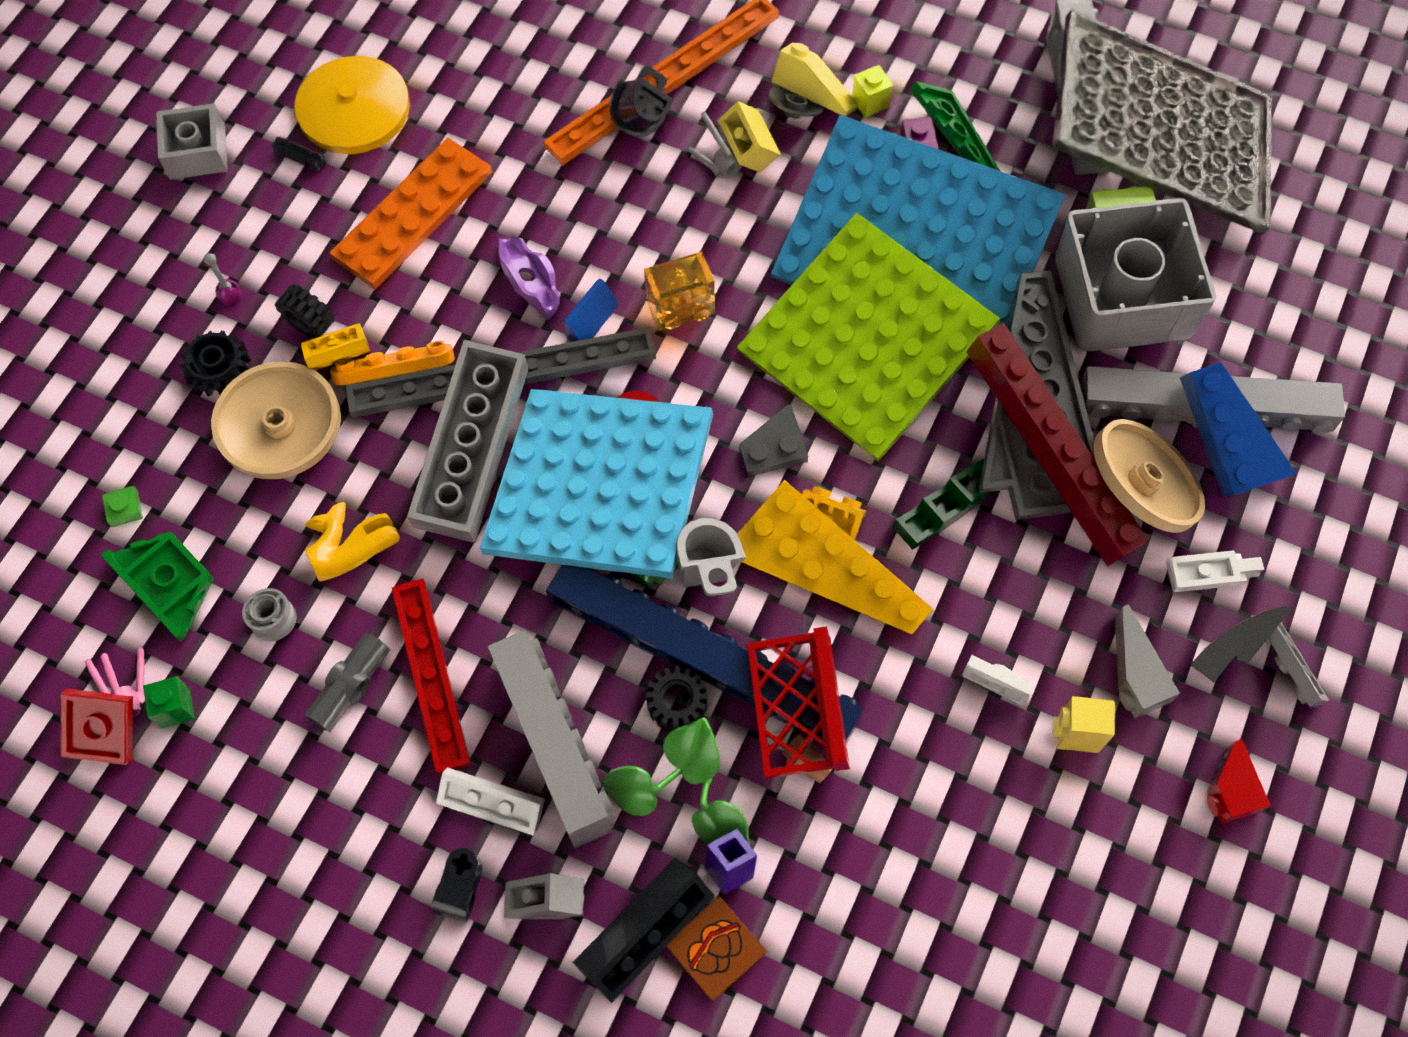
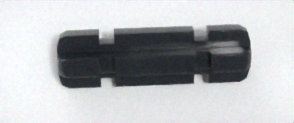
[272,136,326,171]

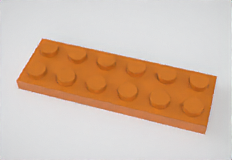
[329,137,493,290]

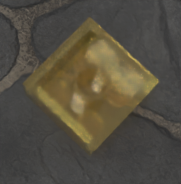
[644,252,715,331]

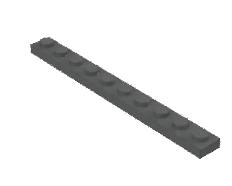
[346,327,656,418]

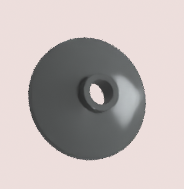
[768,85,824,119]

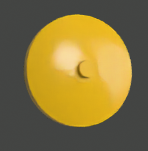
[295,56,410,154]

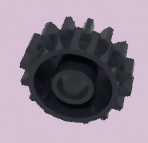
[180,330,252,396]

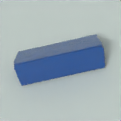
[564,278,618,342]

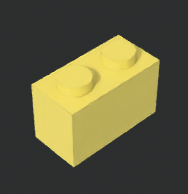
[718,101,781,173]
[1052,696,1115,753]

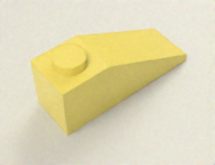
[771,43,858,117]

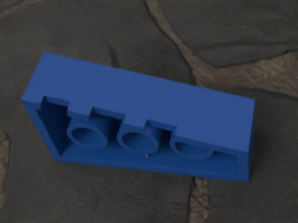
[1180,362,1297,497]

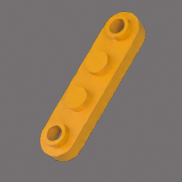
[330,341,455,385]

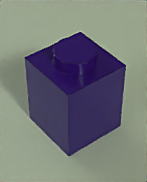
[704,829,757,895]

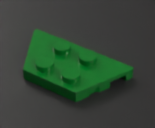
[100,531,214,642]

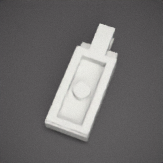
[1166,551,1264,593]

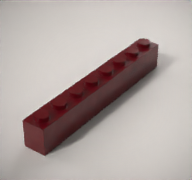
[966,323,1149,567]

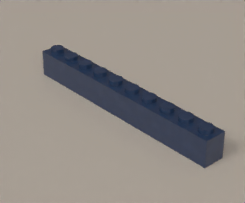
[546,565,863,743]

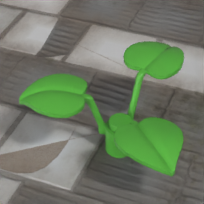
[602,717,751,845]

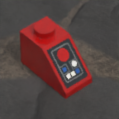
[1207,739,1271,824]

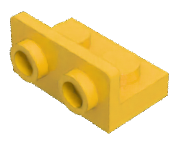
[301,323,370,370]
[802,486,867,540]

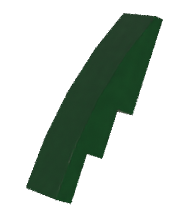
[892,459,996,550]

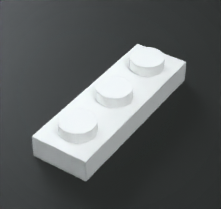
[436,767,545,835]

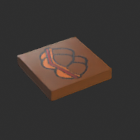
[666,896,767,1002]

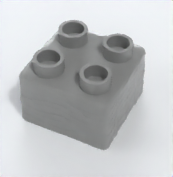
[1055,198,1216,351]

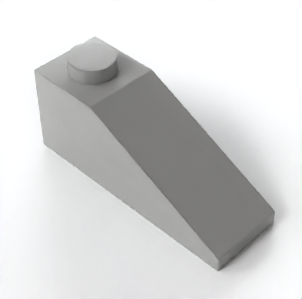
[1115,604,1180,719]

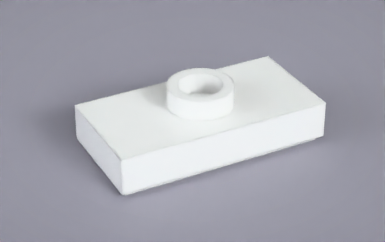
[962,655,1034,705]

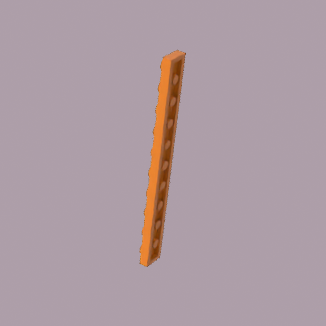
[544,0,779,166]

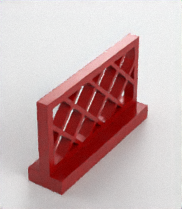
[747,626,850,779]

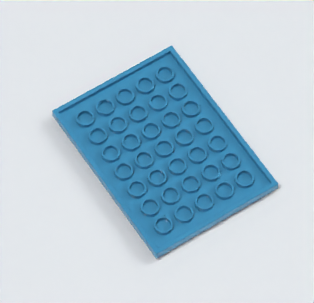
[771,115,1065,328]

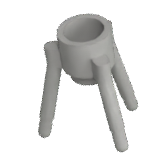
[688,112,742,178]

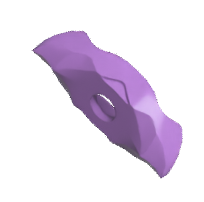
[497,237,560,320]

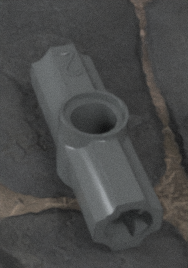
[305,632,390,733]

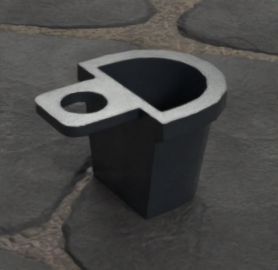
[609,66,674,138]

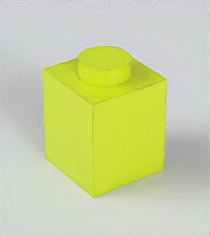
[852,65,893,118]

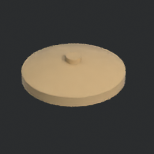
[211,361,341,479]
[1094,419,1205,533]

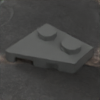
[739,405,809,477]

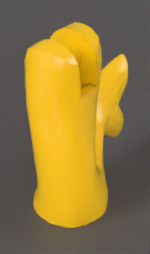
[305,502,400,582]

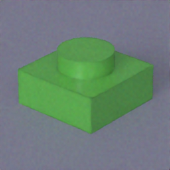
[102,486,143,527]

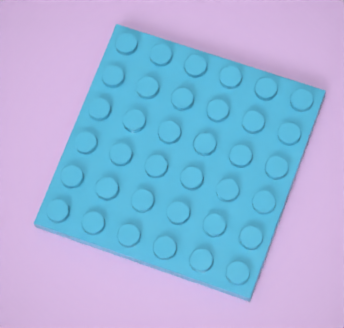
[480,389,713,579]

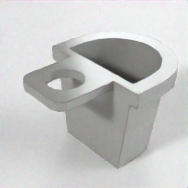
[676,518,746,596]

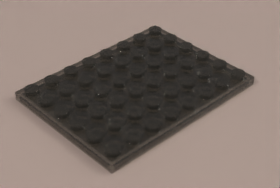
[1052,9,1272,234]

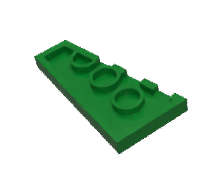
[909,81,1000,171]

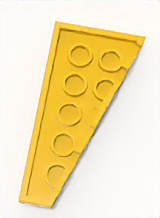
[737,480,934,634]

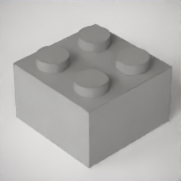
[156,103,228,180]

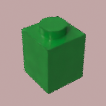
[143,676,195,728]

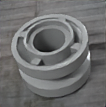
[242,588,297,641]

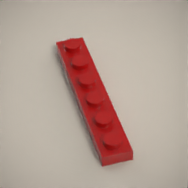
[391,578,472,776]

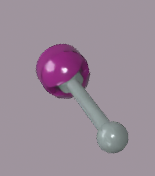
[204,253,242,306]

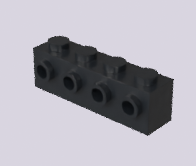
[572,857,715,1003]

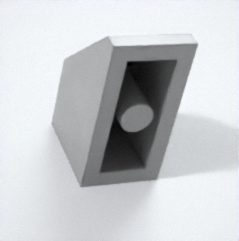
[504,873,584,919]

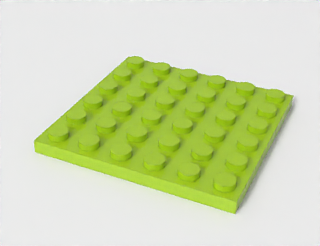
[737,212,1000,462]

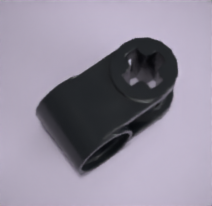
[431,848,483,922]

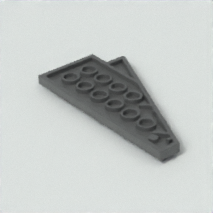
[979,271,1095,520]

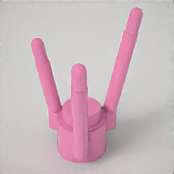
[85,648,146,717]

